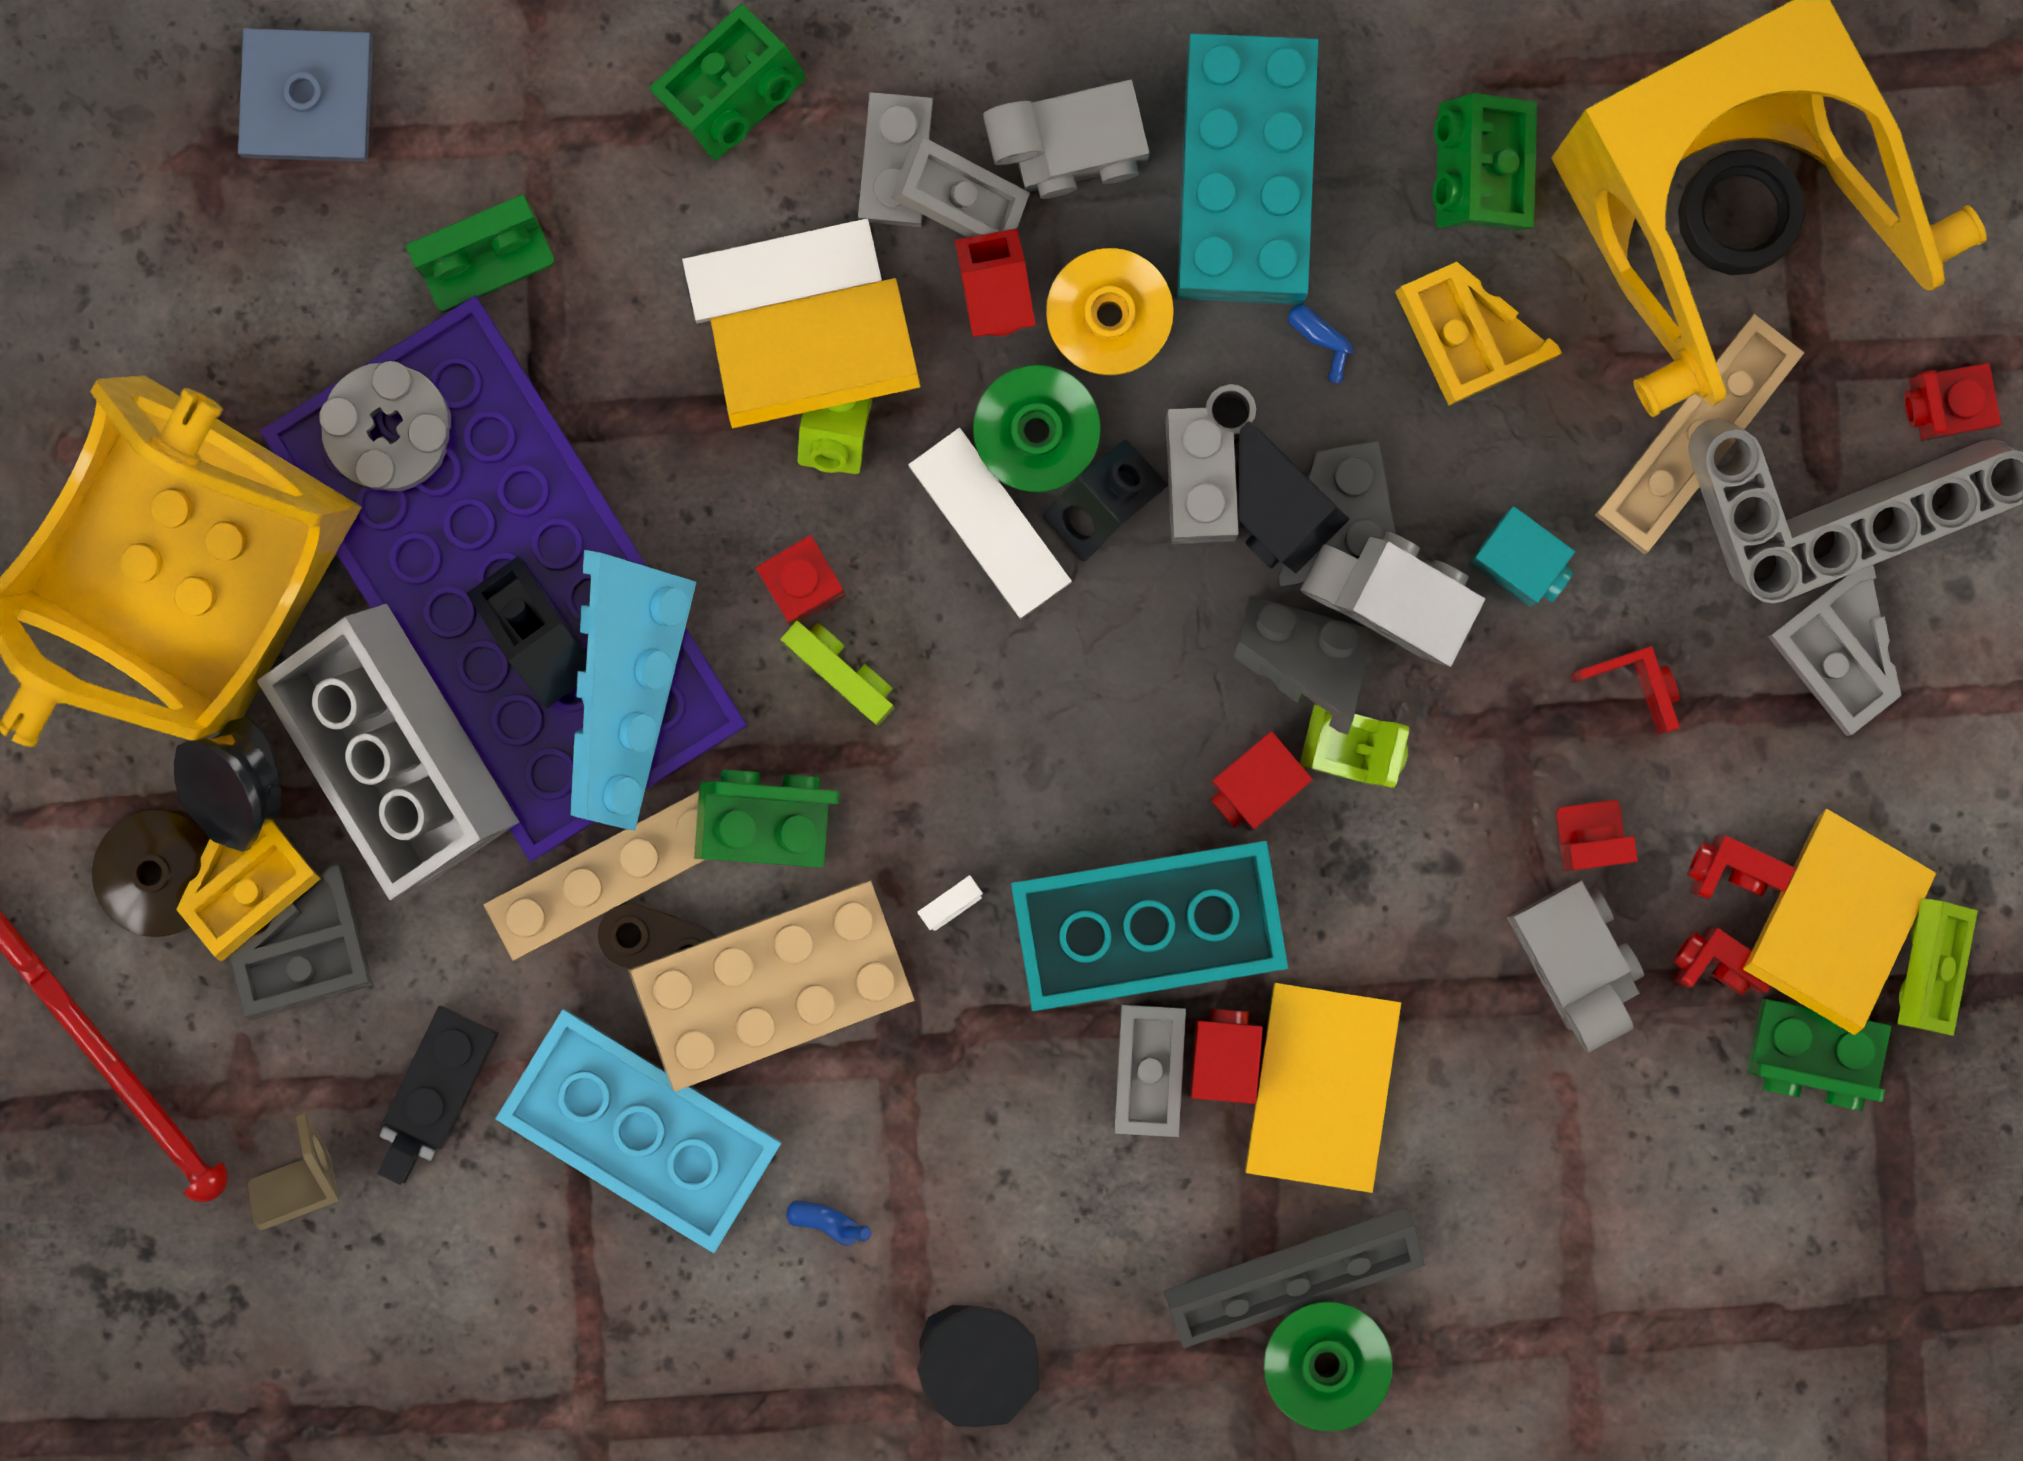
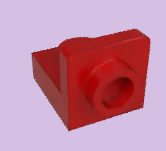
[1904,363,2002,442]
[1555,800,1638,871]
[1687,835,1796,899]
[1672,927,1772,996]

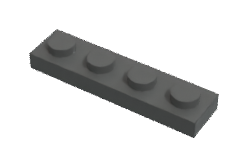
[1164,1207,1425,1349]

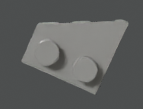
[1767,565,1902,736]

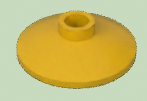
[1046,248,1174,375]

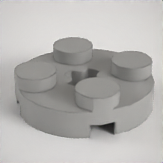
[319,361,451,491]

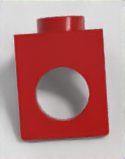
[1571,646,1680,735]

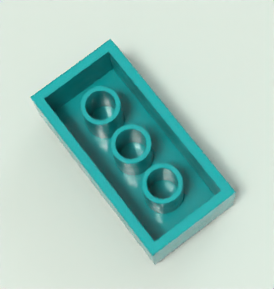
[1177,33,1318,305]
[1011,841,1288,1011]

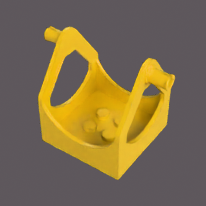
[1551,0,1987,417]
[0,375,362,747]

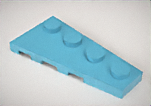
[570,550,697,831]

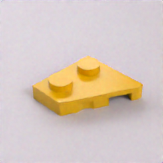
[1395,262,1562,406]
[176,821,321,962]

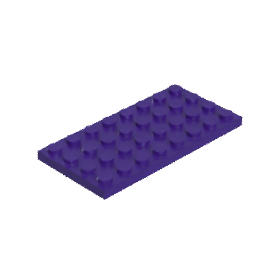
[259,295,748,862]

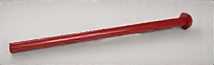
[0,910,228,1203]

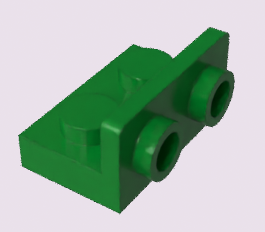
[648,3,806,160]
[1432,93,1537,231]
[405,194,555,313]
[694,770,840,868]
[1746,999,1892,1111]

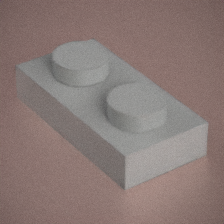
[858,92,933,228]
[891,137,1030,237]
[1114,1005,1186,1137]

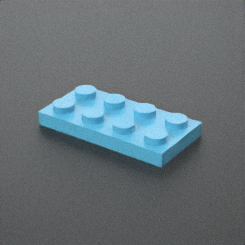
[495,1009,782,1254]

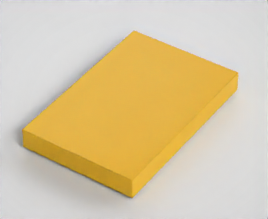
[710,278,920,429]
[1743,808,1937,1035]
[1245,983,1401,1193]

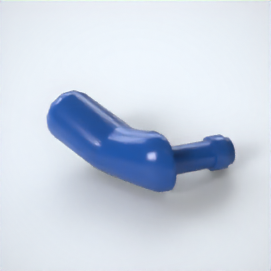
[1288,304,1354,384]
[786,1200,871,1246]

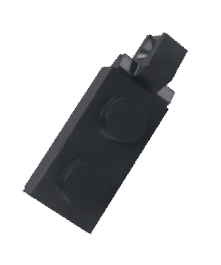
[378,1005,499,1185]

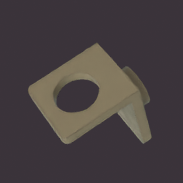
[248,1112,339,1230]

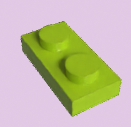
[780,620,895,727]
[1897,898,1978,1036]

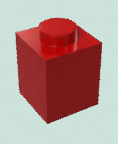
[954,228,1036,337]
[755,535,846,626]
[1210,731,1313,831]
[1189,1008,1263,1104]

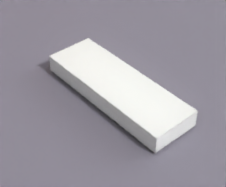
[682,218,882,324]
[908,427,1072,620]

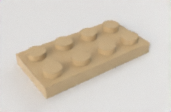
[628,880,915,1092]

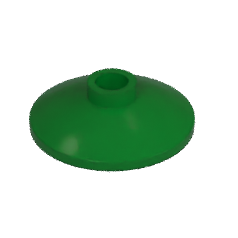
[973,365,1101,493]
[1264,1301,1393,1431]

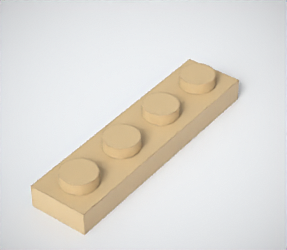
[1594,314,1804,554]
[483,791,706,961]

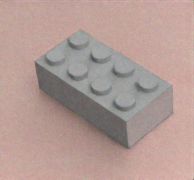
[257,603,520,900]

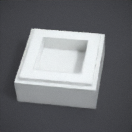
[917,875,983,931]

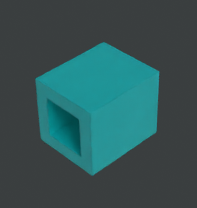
[1469,506,1576,608]

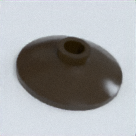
[92,810,210,937]

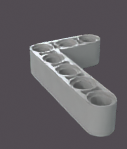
[1688,418,2023,604]

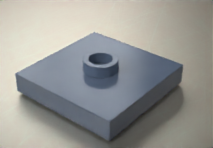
[238,28,373,162]

